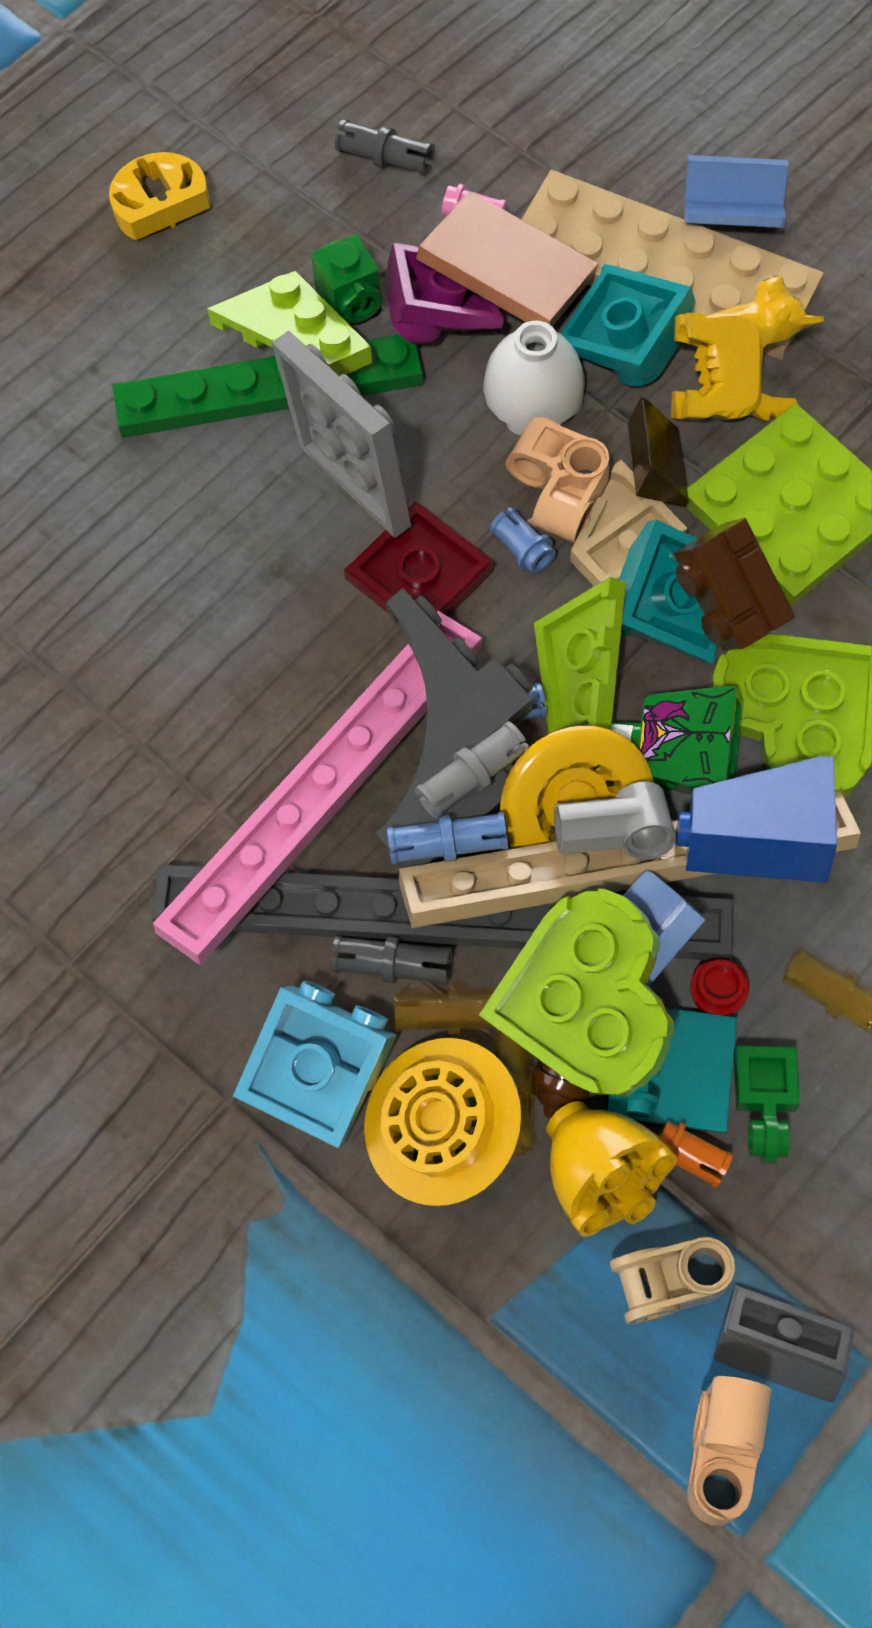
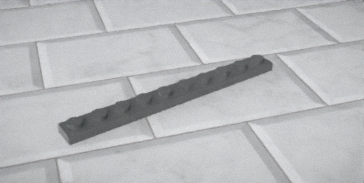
[151,865,733,960]

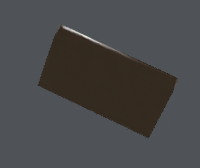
[628,398,689,506]

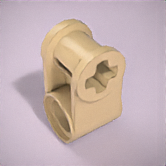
[609,1237,735,1325]

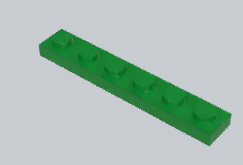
[112,334,423,438]

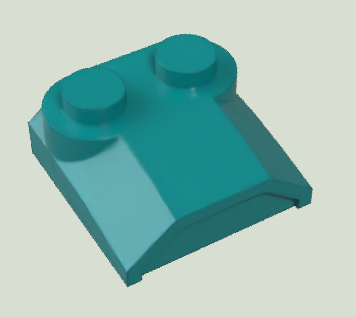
[560,263,695,386]
[619,520,717,664]

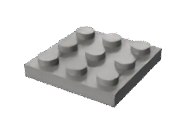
[271,330,411,538]

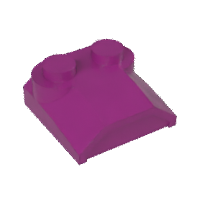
[386,243,504,344]

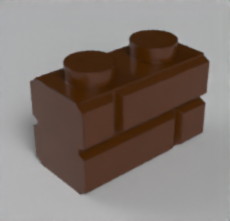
[673,517,795,651]

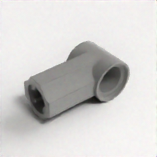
[554,782,676,860]

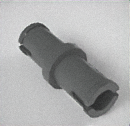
[334,119,435,175]
[331,935,452,985]

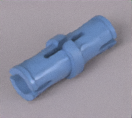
[387,812,508,865]

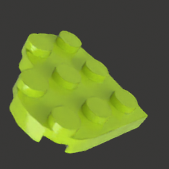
[710,634,872,797]
[479,889,675,1097]

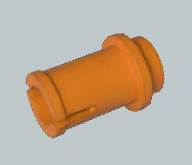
[658,1121,734,1189]

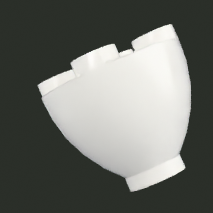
[483,321,585,435]

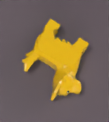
[671,275,824,422]

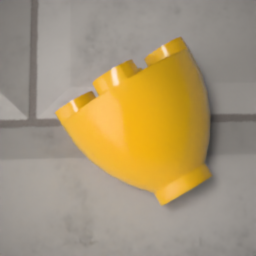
[546,1101,677,1237]

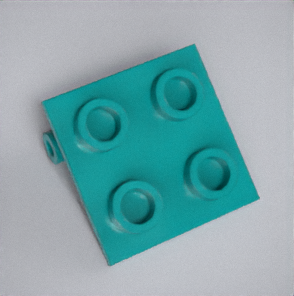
[607,997,737,1134]

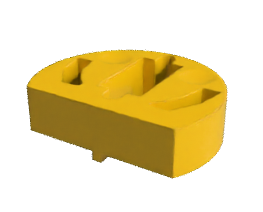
[109,152,210,240]

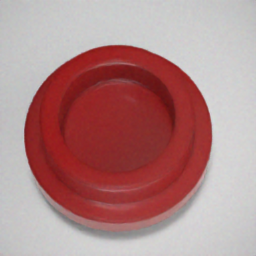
[690,958,749,1016]

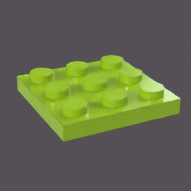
[685,403,872,607]

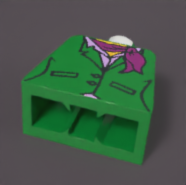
[611,686,744,795]

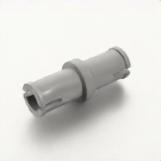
[414,721,529,819]

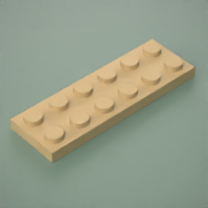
[521,169,824,360]

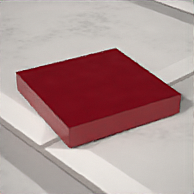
[344,501,494,616]

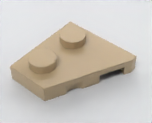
[570,460,688,586]

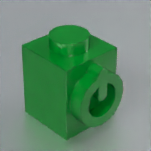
[311,234,383,323]

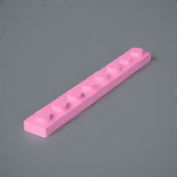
[153,611,482,966]

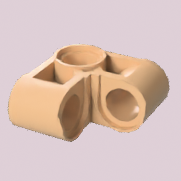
[505,417,609,544]
[687,1376,772,1526]

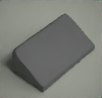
[714,1285,855,1402]

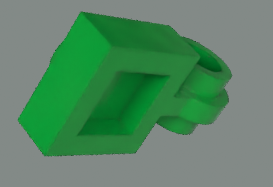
[734,1046,800,1163]

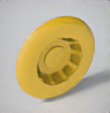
[500,726,654,849]
[364,1038,521,1206]

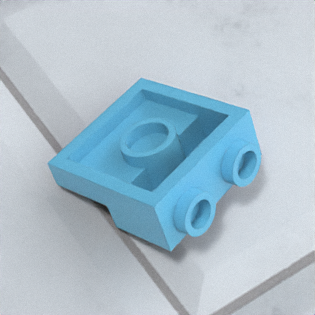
[233,980,397,1148]

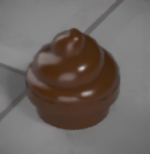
[531,1063,589,1118]

